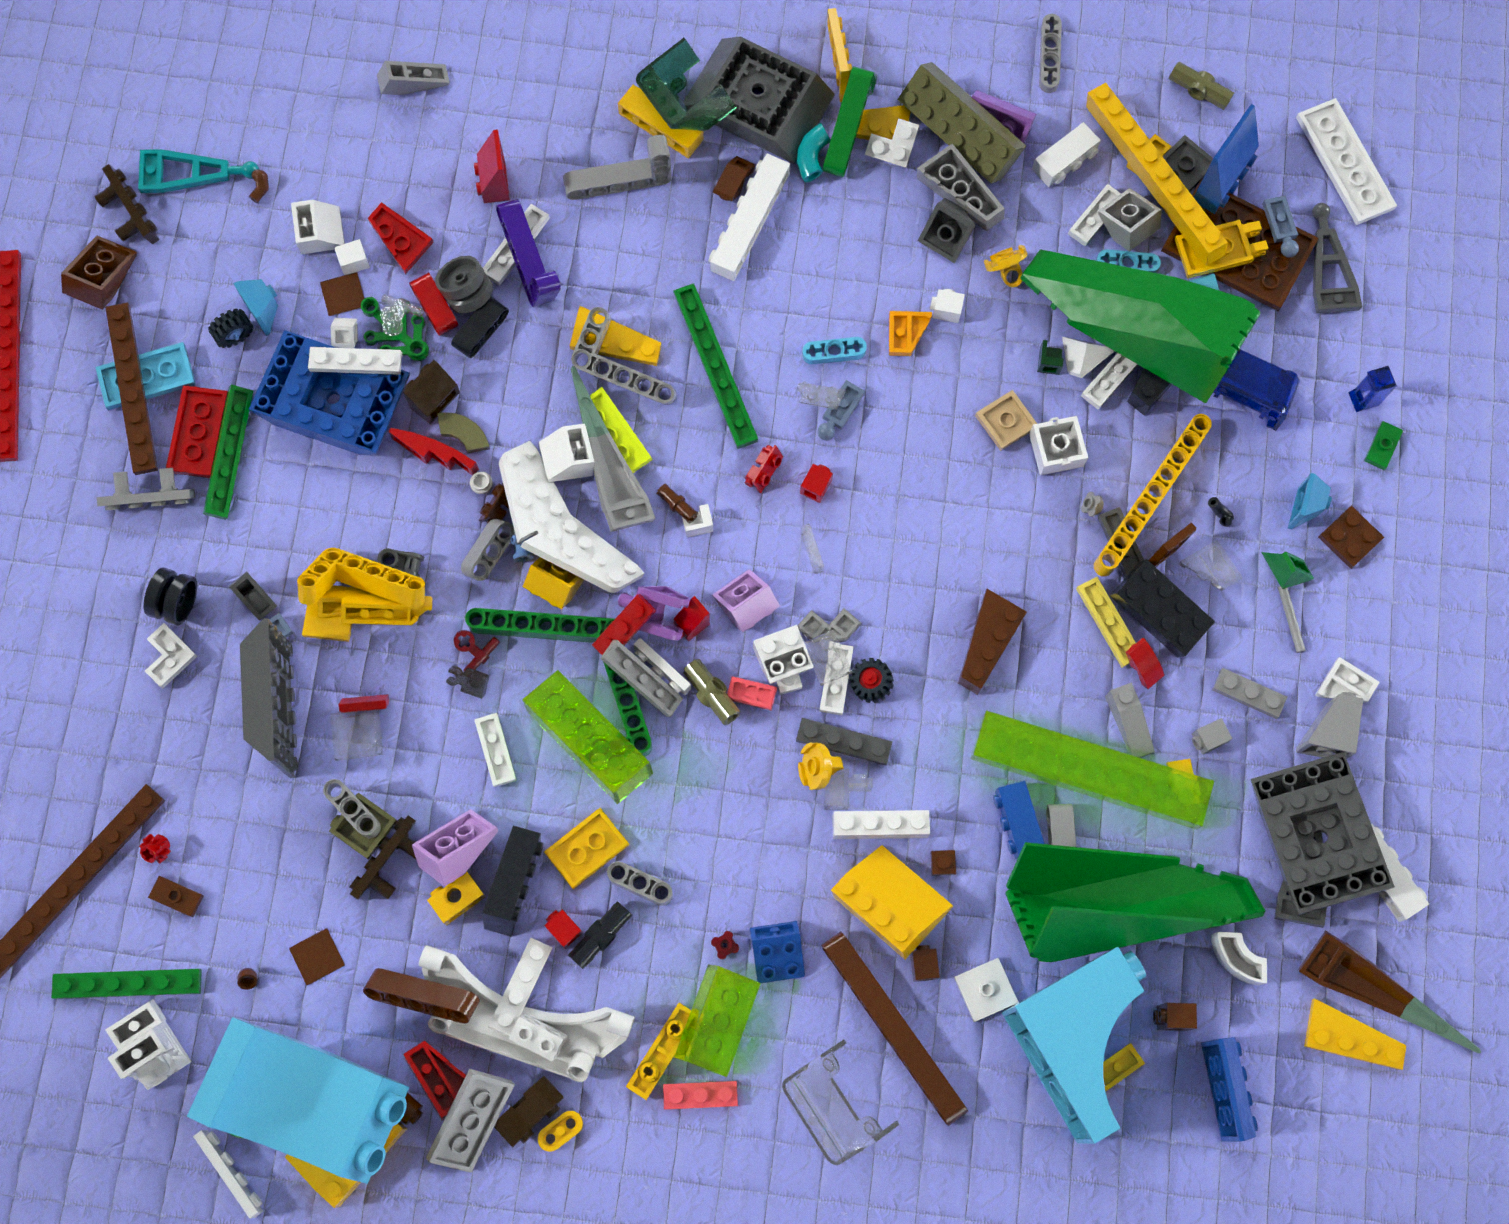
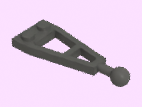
[1312,203,1362,313]
[1274,832,1327,928]

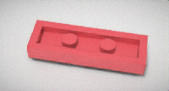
[663,1081,738,1110]

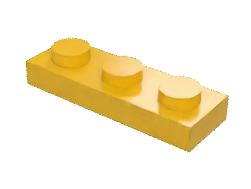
[1103,1043,1145,1092]

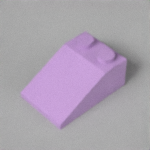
[412,809,498,887]

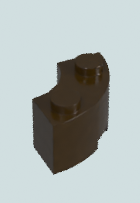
[494,1076,564,1148]

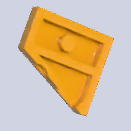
[889,311,932,356]

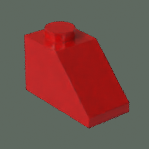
[673,596,710,642]

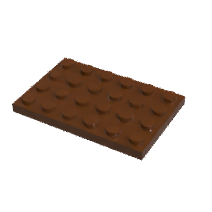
[1161,178,1319,312]

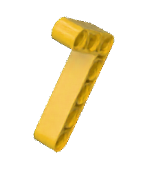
[297,548,425,608]

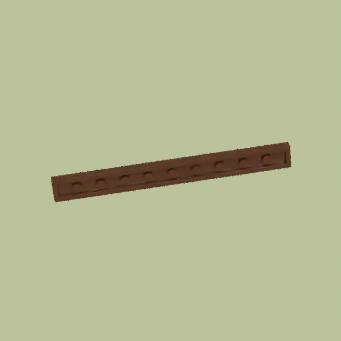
[0,784,166,979]

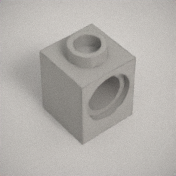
[1192,718,1233,755]

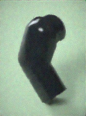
[1208,497,1234,527]

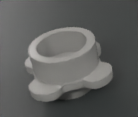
[1081,492,1104,517]

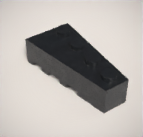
[1127,368,1172,415]
[482,826,544,937]

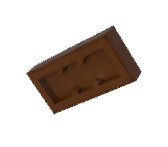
[148,876,204,917]

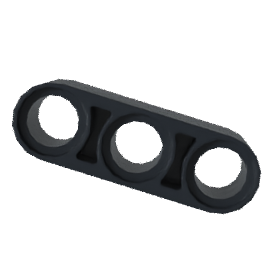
[451,297,509,358]

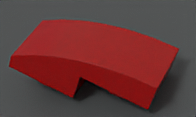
[1126,638,1165,689]

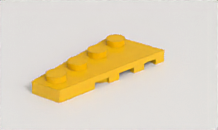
[570,305,662,366]
[1304,998,1406,1070]

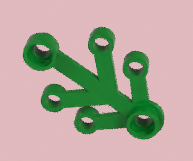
[361,297,429,361]

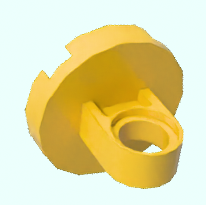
[984,245,1028,287]
[798,742,844,790]

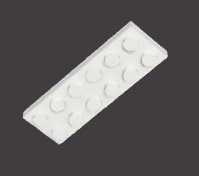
[1296,98,1397,225]

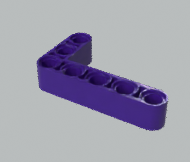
[496,199,561,307]

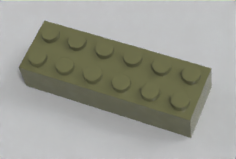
[897,62,1026,184]

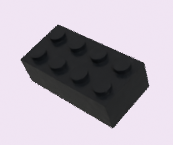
[1110,559,1215,658]

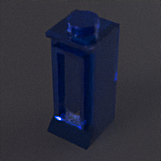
[1348,366,1397,412]

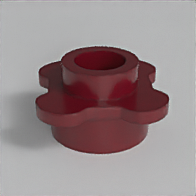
[711,931,739,959]

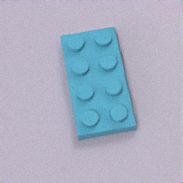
[95,342,196,410]

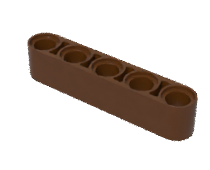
[363,968,480,1024]

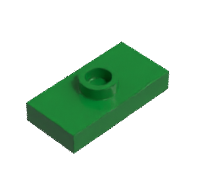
[1364,421,1403,470]

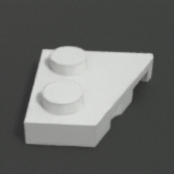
[1315,657,1380,703]

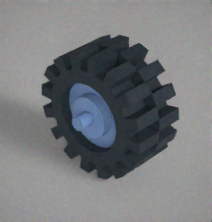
[208,309,253,348]

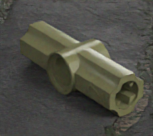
[1168,62,1234,110]
[683,659,741,725]

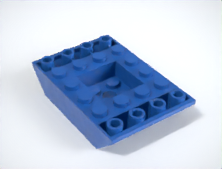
[249,330,410,455]

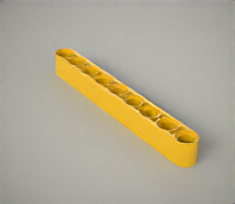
[1093,414,1212,577]

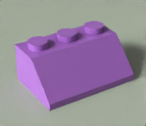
[972,90,1036,159]

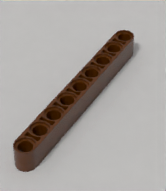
[821,931,968,1126]

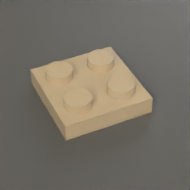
[975,390,1037,451]

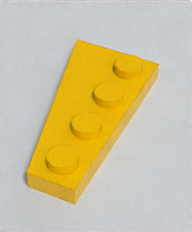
[827,8,852,102]

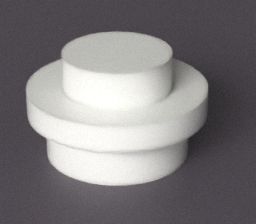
[470,472,493,494]

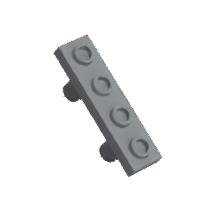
[96,468,195,510]

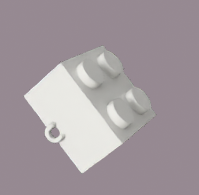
[1029,416,1088,475]

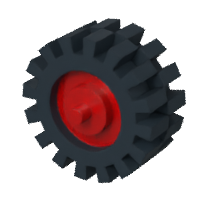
[850,658,894,703]

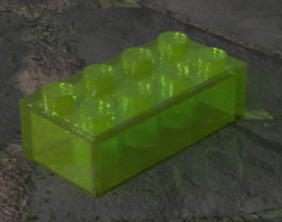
[674,964,761,1077]

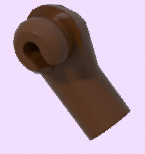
[249,169,269,203]

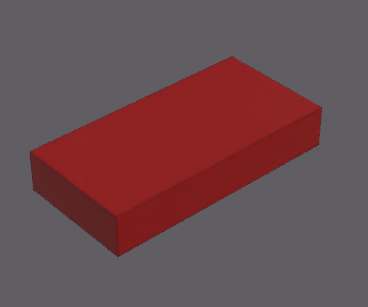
[338,694,390,713]

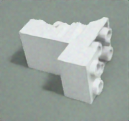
[105,999,192,1090]

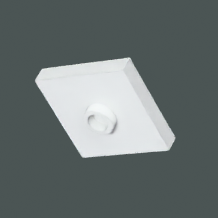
[954,958,1019,1022]

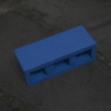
[993,781,1045,859]

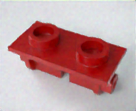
[744,445,783,493]

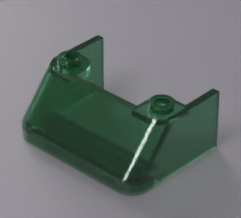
[636,37,737,131]

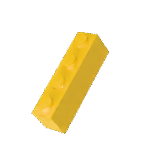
[618,84,704,159]

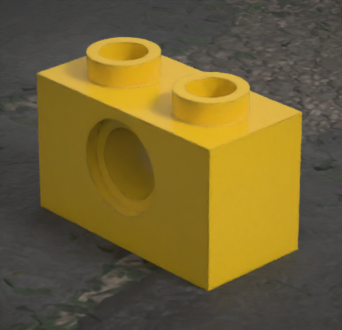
[427,872,486,926]

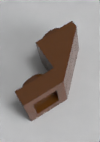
[713,156,756,201]

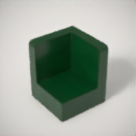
[1037,340,1064,375]

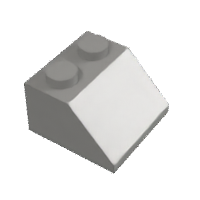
[1098,188,1161,251]

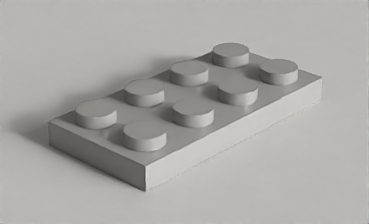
[426,1069,515,1173]

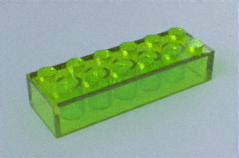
[522,670,653,804]

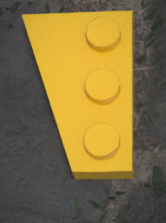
[856,105,911,140]

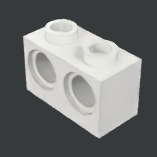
[508,1013,567,1061]

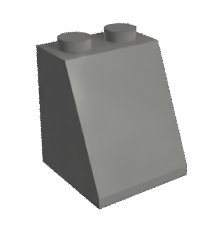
[1296,692,1363,759]

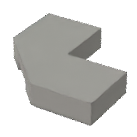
[797,608,861,643]

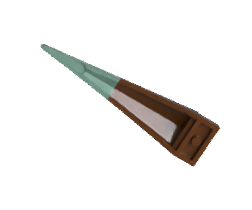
[1299,930,1481,1053]

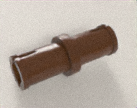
[656,483,699,524]

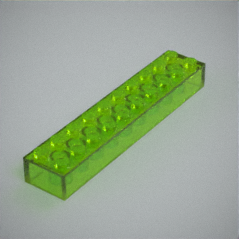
[970,710,1214,829]

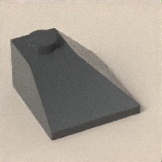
[918,198,975,263]

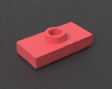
[727,676,777,711]

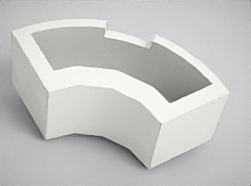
[1211,932,1267,985]

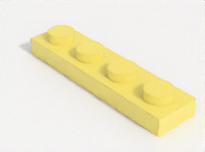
[1076,577,1136,668]

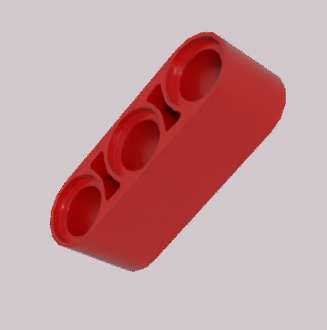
[409,272,459,336]

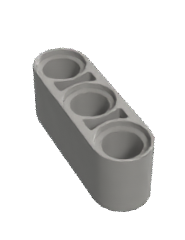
[461,519,515,581]
[323,779,381,839]
[1046,804,1076,847]
[607,861,673,906]

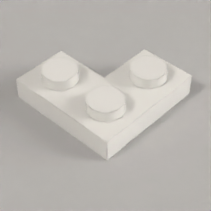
[865,119,920,168]
[145,623,198,689]

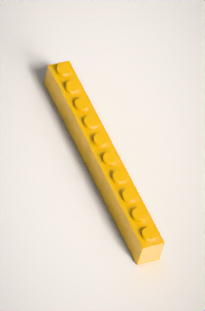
[1086,83,1228,266]

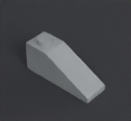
[377,61,450,95]
[1105,682,1155,761]

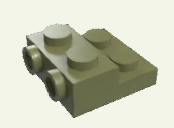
[329,792,397,860]

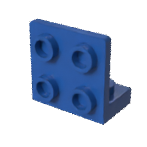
[749,921,805,984]

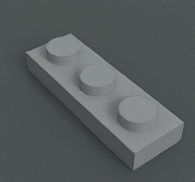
[1212,668,1287,719]

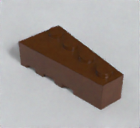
[958,589,1027,695]

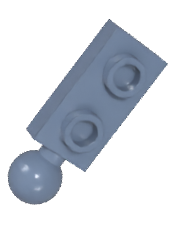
[1262,196,1299,257]
[817,380,865,441]

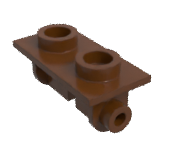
[479,483,509,524]

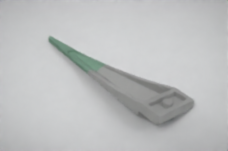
[571,366,655,532]

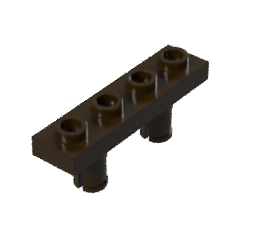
[94,164,160,244]
[349,815,416,900]

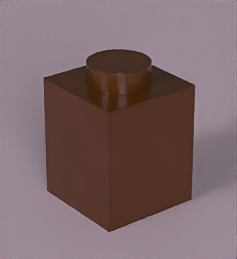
[910,945,940,982]

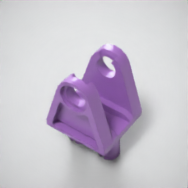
[618,586,690,640]

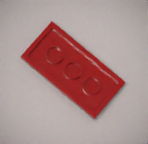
[166,385,228,478]

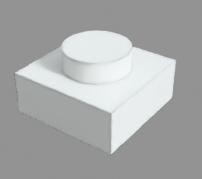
[776,674,803,695]

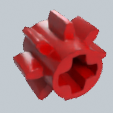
[139,834,171,864]

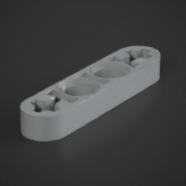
[1039,14,1062,93]

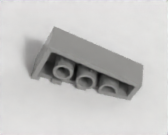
[917,144,1005,231]

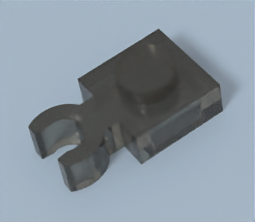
[446,666,489,699]

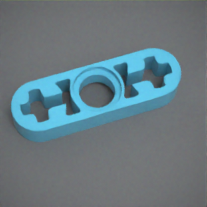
[1096,249,1161,273]
[802,337,867,364]

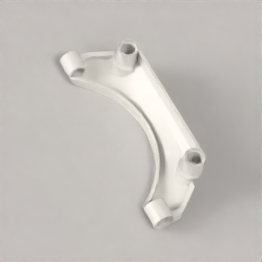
[419,945,635,1082]

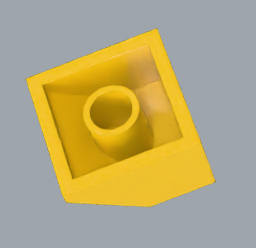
[522,557,584,609]

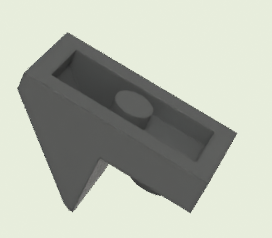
[228,571,277,621]

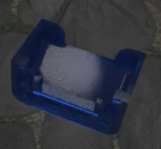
[1213,349,1300,431]

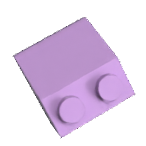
[712,569,780,632]

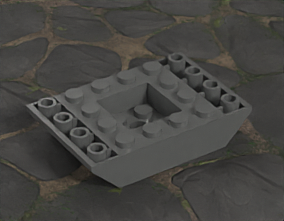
[681,36,835,164]
[240,618,298,778]
[1251,752,1395,915]

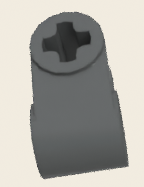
[377,548,425,577]

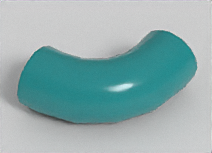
[797,123,831,182]

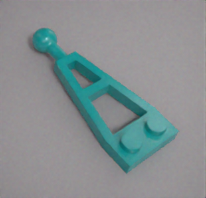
[138,149,259,193]

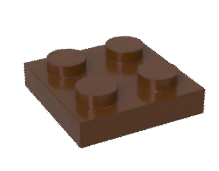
[1318,505,1384,569]

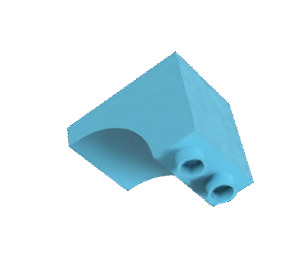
[1001,947,1146,1144]
[187,1017,409,1184]

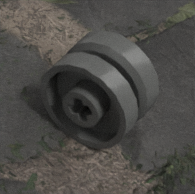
[435,256,493,313]

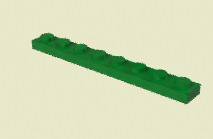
[673,283,758,449]

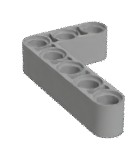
[563,135,672,200]
[571,307,677,405]

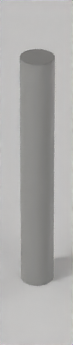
[1278,586,1306,653]

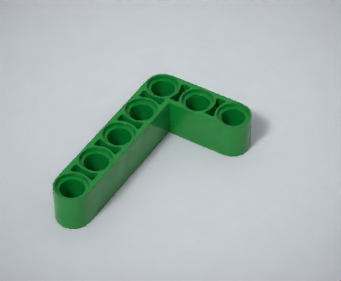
[823,66,877,177]
[585,662,652,772]

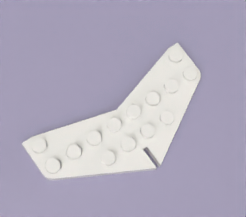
[499,441,644,593]

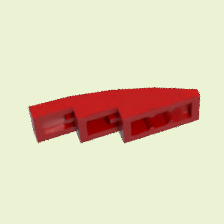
[388,428,479,475]

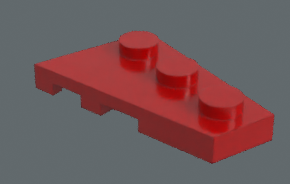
[368,202,434,274]

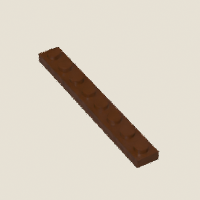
[105,302,158,475]

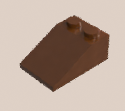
[61,235,137,310]

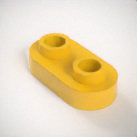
[538,1111,583,1152]

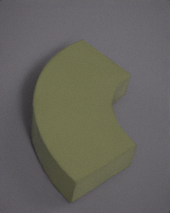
[437,413,490,453]

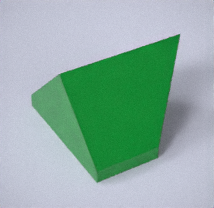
[1261,551,1314,589]

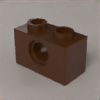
[1153,1002,1197,1031]

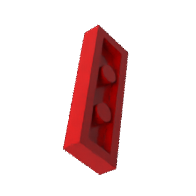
[592,594,657,655]

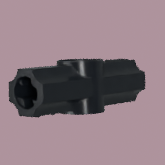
[568,901,633,969]

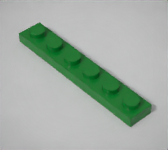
[203,384,253,520]
[51,969,202,999]

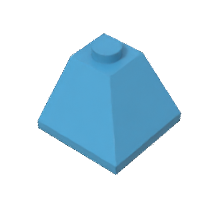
[233,279,278,336]
[1288,473,1332,529]

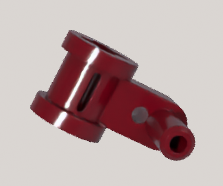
[454,630,500,676]

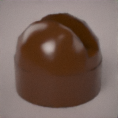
[237,968,257,990]

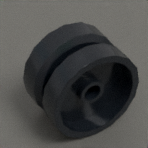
[143,567,198,626]

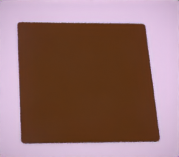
[320,272,364,316]
[289,928,345,985]

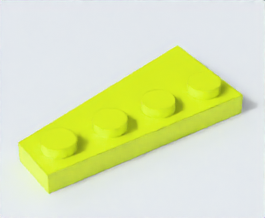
[590,387,653,473]

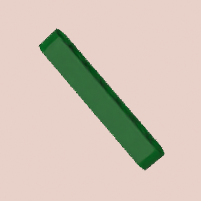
[465,608,615,643]

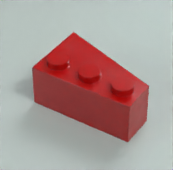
[403,1041,466,1121]

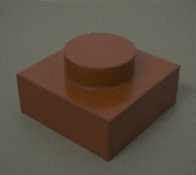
[930,850,956,876]

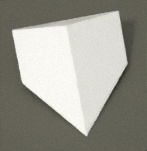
[1062,337,1114,378]

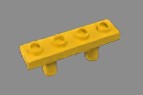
[626,1003,699,1100]

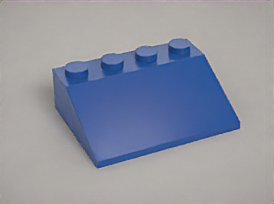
[1194,104,1259,214]
[1201,1037,1258,1142]

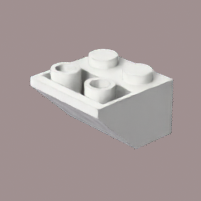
[291,200,345,255]
[539,424,594,482]
[753,625,814,684]

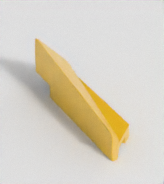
[318,585,433,625]

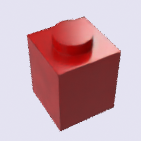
[800,464,833,503]
[544,909,583,949]

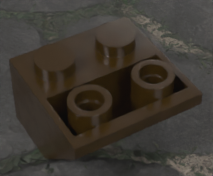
[403,360,460,424]

